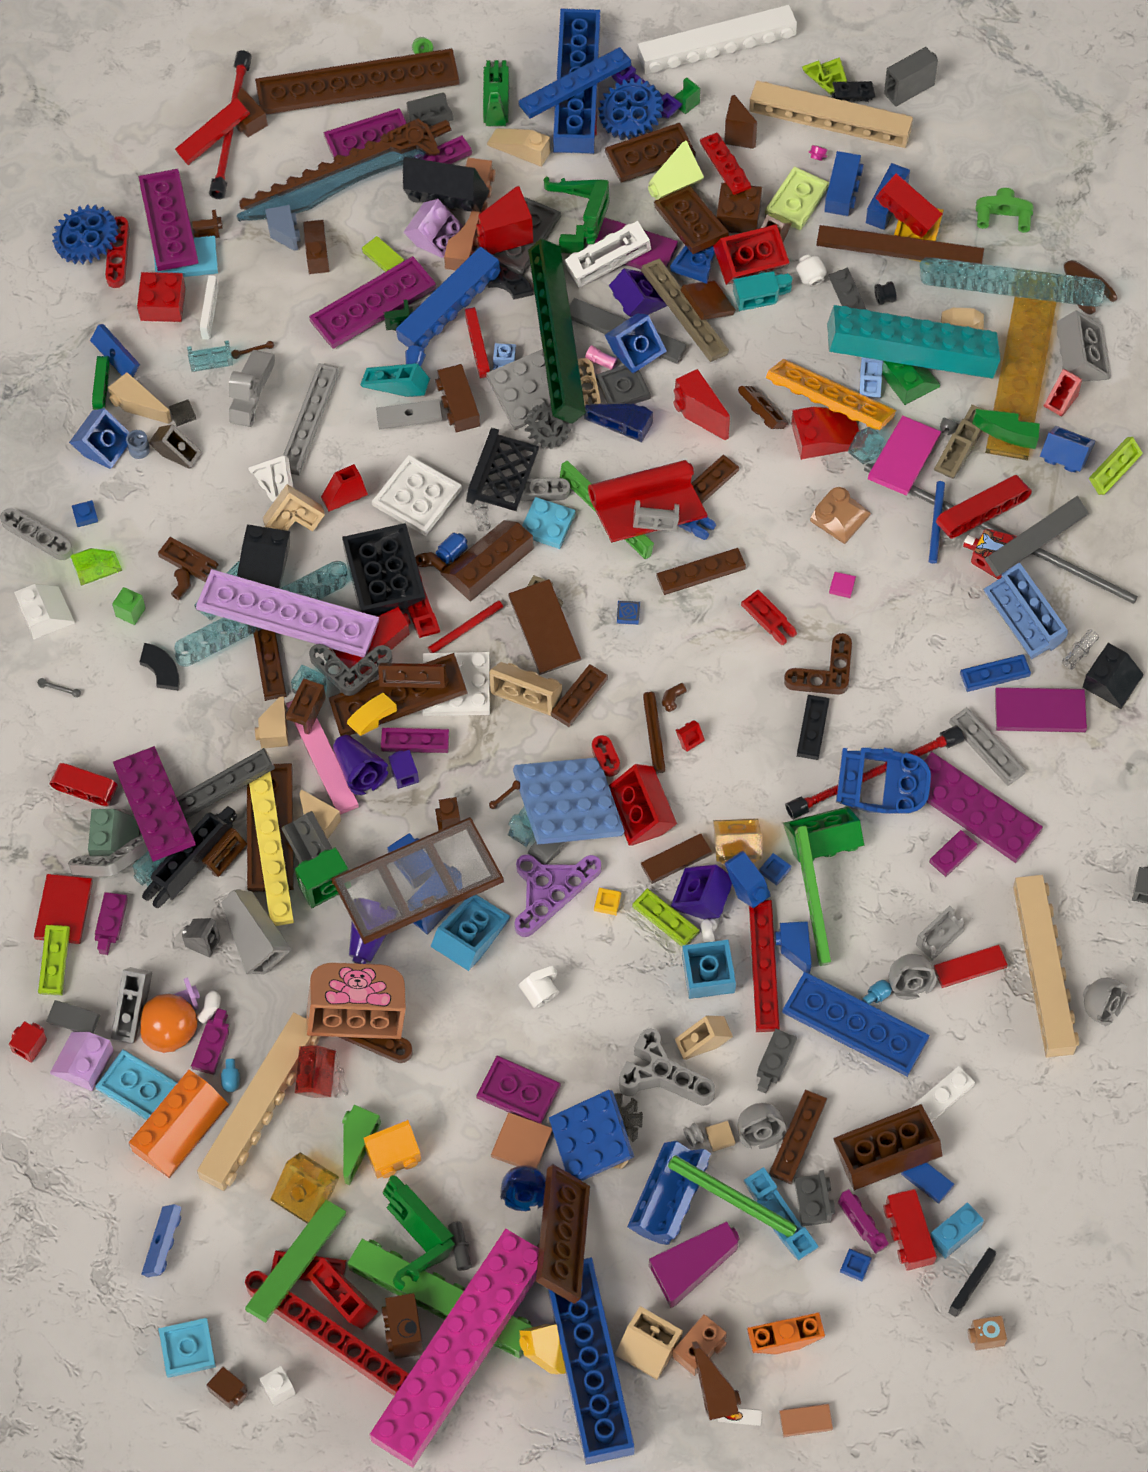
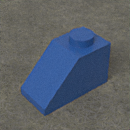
[724,851,771,908]
[775,922,811,973]

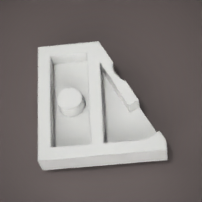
[249,456,293,502]

